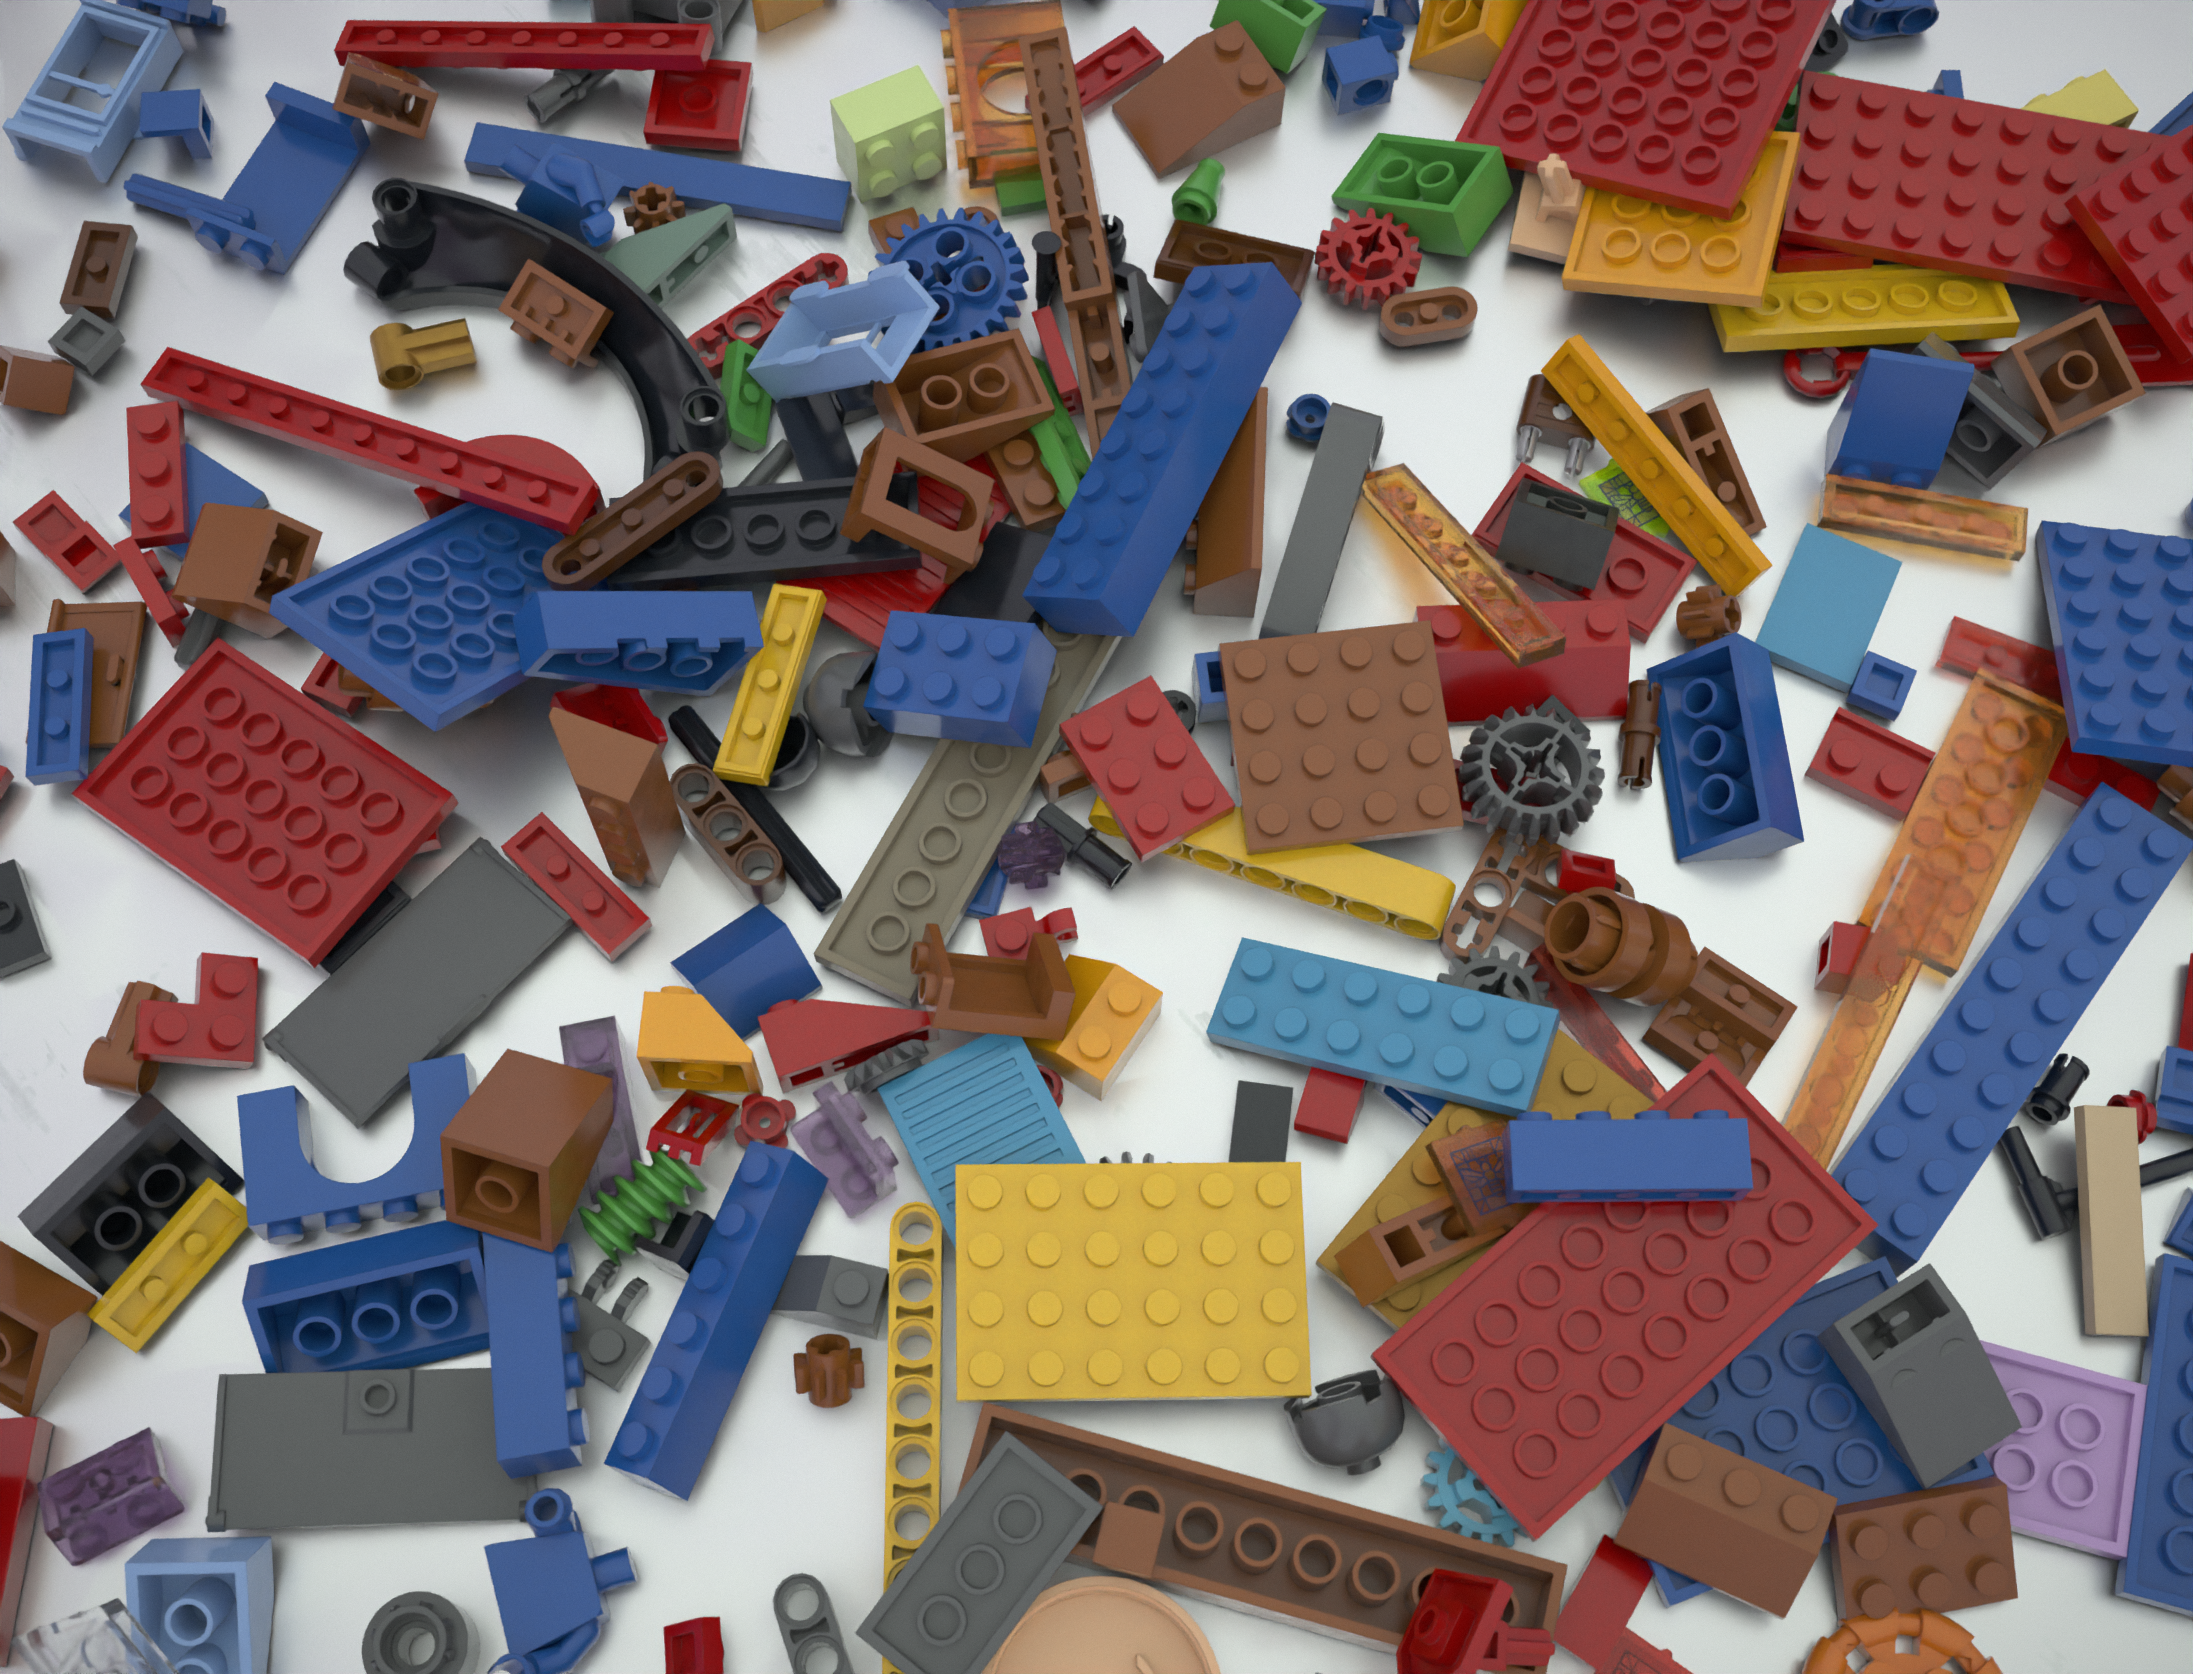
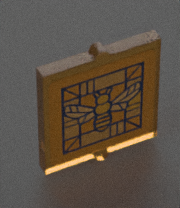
[1425,1118,1542,1239]

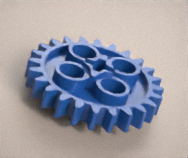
[868,207,1029,355]

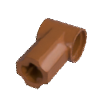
[83,980,179,1098]

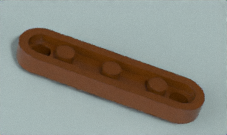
[542,451,724,591]

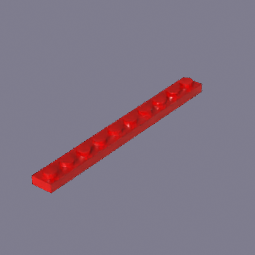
[140,347,599,536]

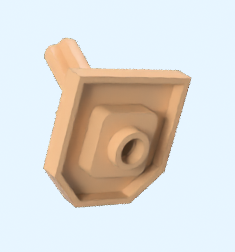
[1507,153,1586,264]

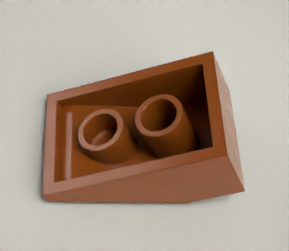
[1112,20,1286,179]
[873,328,1055,477]

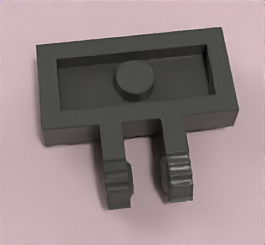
[568,1258,651,1392]

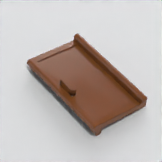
[25,599,147,750]

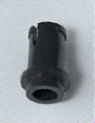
[2026,1053,2090,1125]

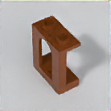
[839,427,994,585]

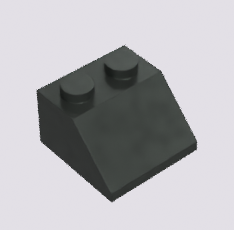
[1495,478,1620,591]

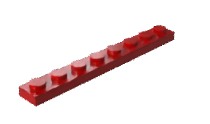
[334,20,715,72]

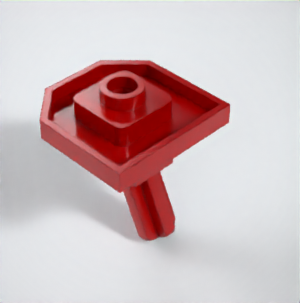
[1396,1568,1555,1674]

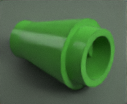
[1171,158,1225,225]

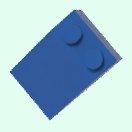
[1824,348,1974,497]

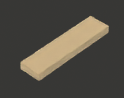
[2074,1105,2149,1337]

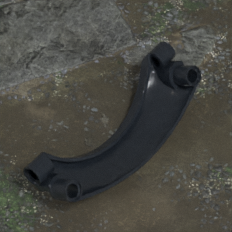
[343,178,732,487]

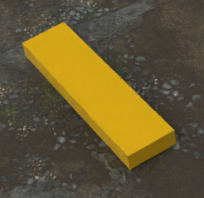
[713,584,827,787]

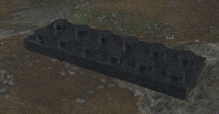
[607,471,922,591]

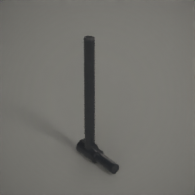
[2000,1126,2193,1240]

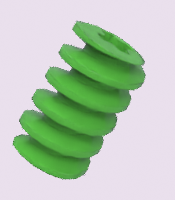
[577,1148,707,1267]

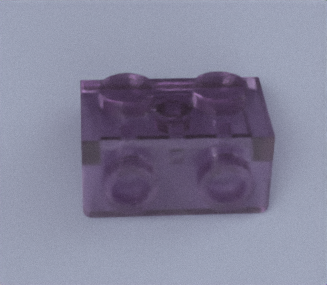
[790,1081,899,1219]
[37,1427,185,1566]

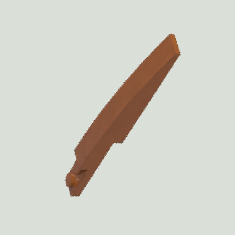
[1019,26,1133,461]

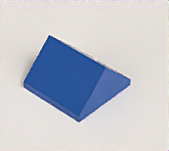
[670,903,823,1042]

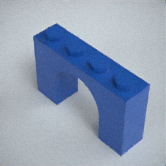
[237,1053,478,1244]

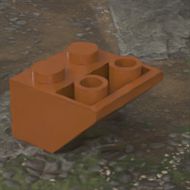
[171,502,323,639]

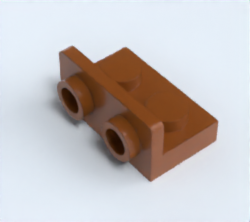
[498,258,614,369]

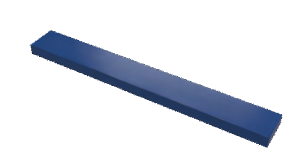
[464,122,852,231]

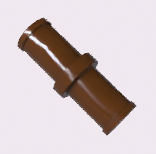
[1617,680,1662,789]

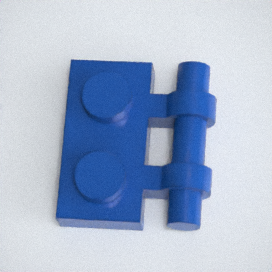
[116,0,226,26]

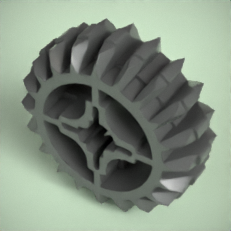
[1457,703,1605,848]

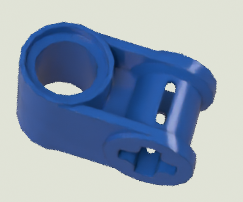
[1840,0,1940,40]

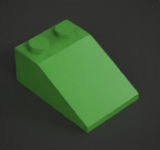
[1331,133,1514,257]

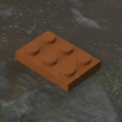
[1828,1476,2018,1621]

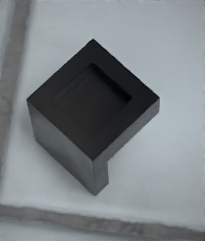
[633,1210,714,1281]

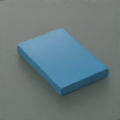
[1755,523,1903,693]

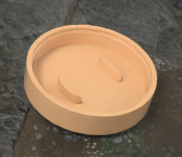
[982,1576,1220,1674]

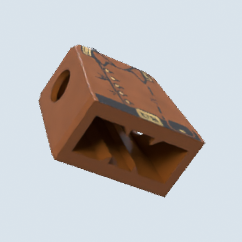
[332,52,438,140]

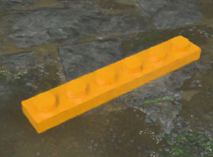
[1540,334,1773,598]

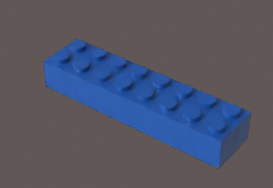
[1022,262,1302,637]

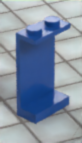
[185,82,371,275]

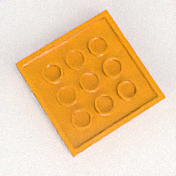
[1561,131,1801,308]

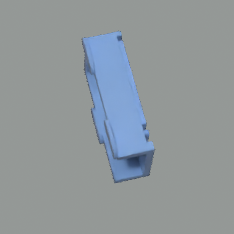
[2,0,183,183]
[746,261,940,403]

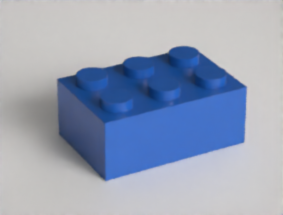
[863,610,1057,748]

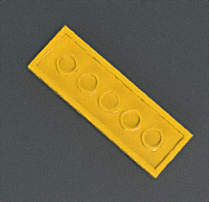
[1707,264,2020,352]

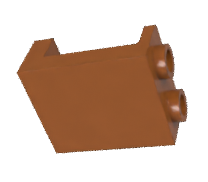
[910,923,1076,1041]

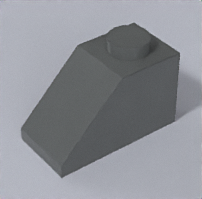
[770,1255,889,1340]

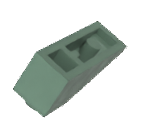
[600,203,737,309]

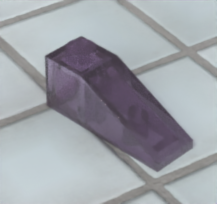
[559,1015,645,1205]

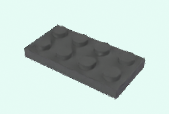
[855,1431,1104,1674]

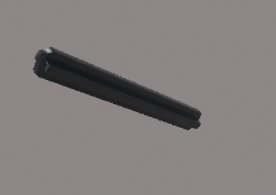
[668,705,842,912]

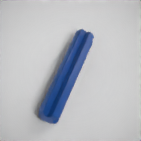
[123,173,256,230]

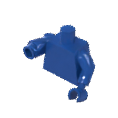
[500,143,625,248]
[484,1488,637,1674]

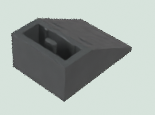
[1818,1263,2022,1490]

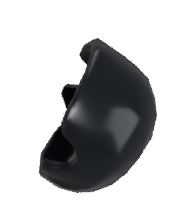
[758,712,821,791]

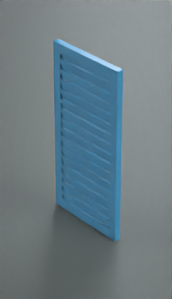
[877,1034,1087,1250]

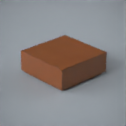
[1092,1501,1166,1579]

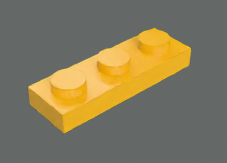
[87,1177,248,1353]

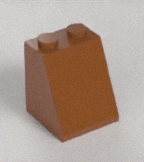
[440,1048,613,1253]

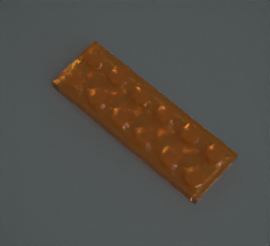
[1853,667,2068,978]

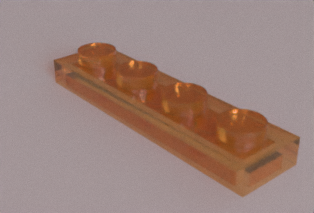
[1817,474,2028,562]

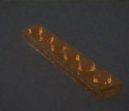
[1360,463,1566,669]
[1780,853,1963,1170]

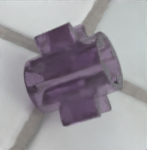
[998,821,1065,890]

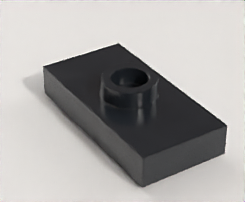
[0,859,51,978]

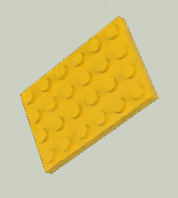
[955,1162,1312,1403]

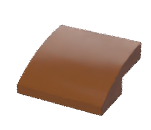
[1642,946,1798,1088]

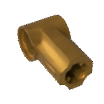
[370,318,476,390]

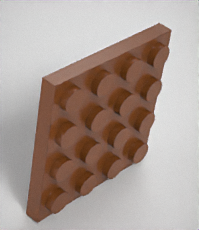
[1218,620,1464,855]

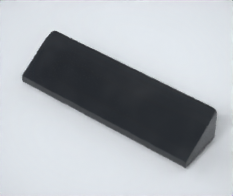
[774,392,859,481]

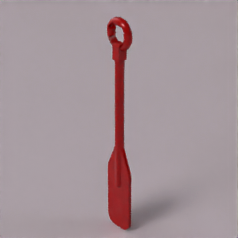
[1783,324,2193,398]

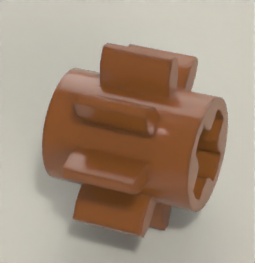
[623,182,686,234]
[1676,584,1741,648]
[793,1334,865,1408]

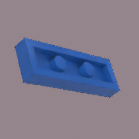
[25,628,94,786]

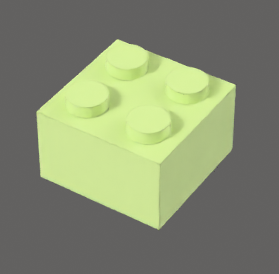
[830,65,947,203]

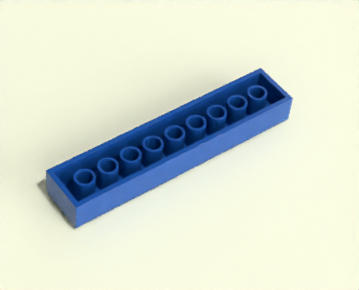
[1828,782,2193,1278]

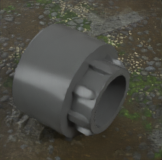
[362,1591,480,1674]

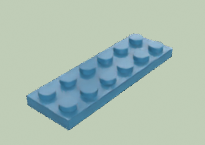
[1206,937,1561,1117]

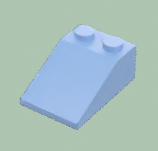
[124,1536,274,1674]

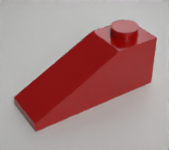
[757,999,940,1094]

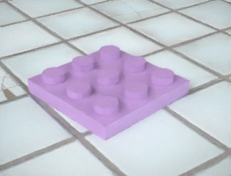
[1980,1340,2147,1561]

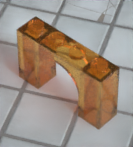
[940,0,1065,189]

